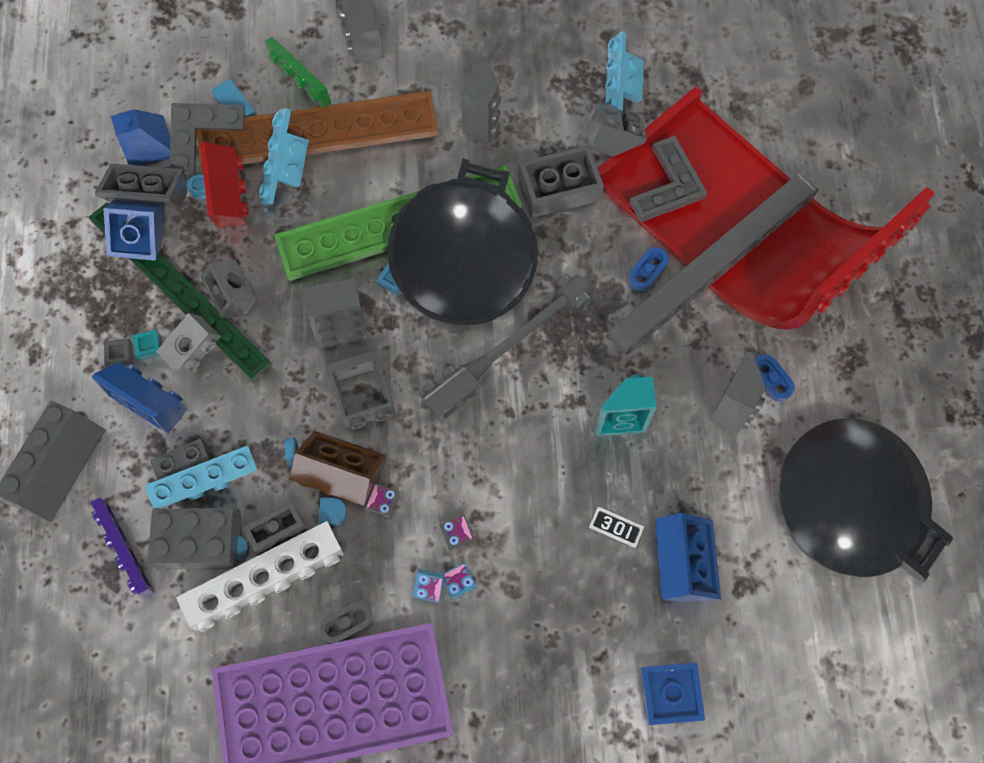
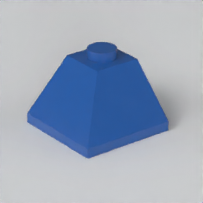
[110,109,170,166]

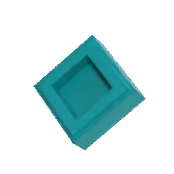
[132,329,161,361]

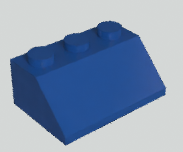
[91,362,187,434]
[655,513,721,602]

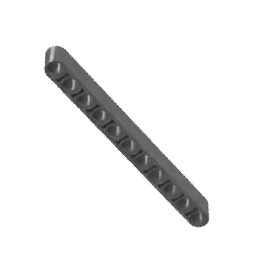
[608,173,819,355]

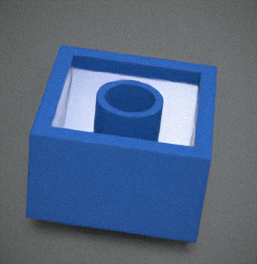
[103,200,164,260]

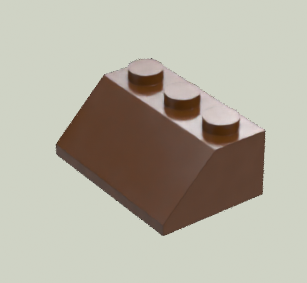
[289,431,387,506]

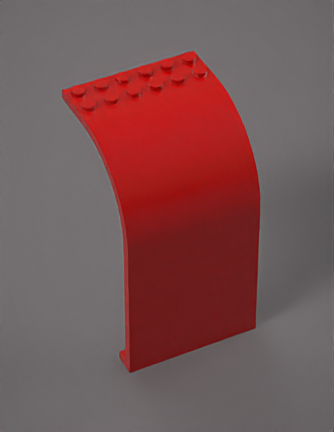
[597,86,936,330]

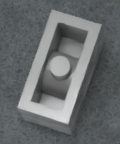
[156,313,221,374]

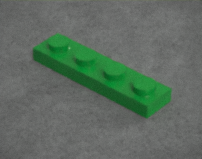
[264,36,331,108]

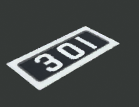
[589,507,644,548]

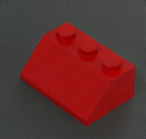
[200,142,250,228]

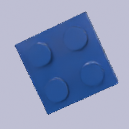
[640,663,705,726]

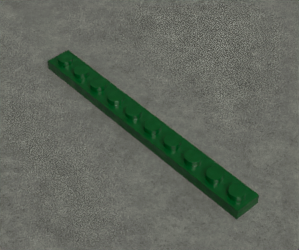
[88,202,272,382]

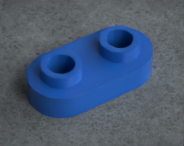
[629,247,669,292]
[755,355,795,402]

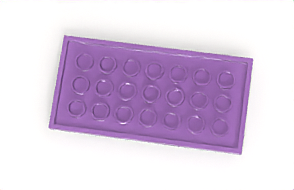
[211,623,454,763]

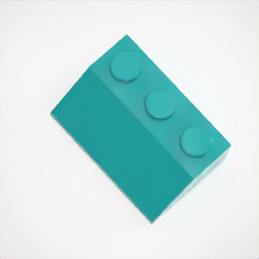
[594,374,657,436]

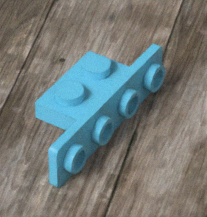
[605,31,644,111]
[258,108,309,206]
[145,446,257,509]

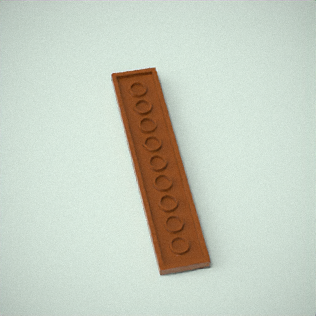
[197,91,438,170]

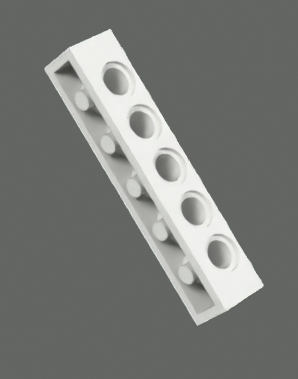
[176,521,344,632]

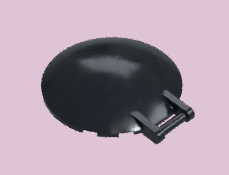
[388,158,538,326]
[778,418,953,582]

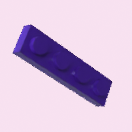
[91,497,155,599]

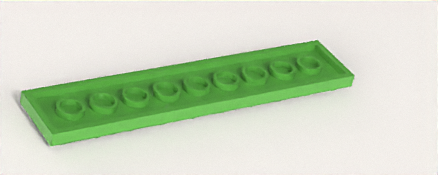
[274,165,522,281]

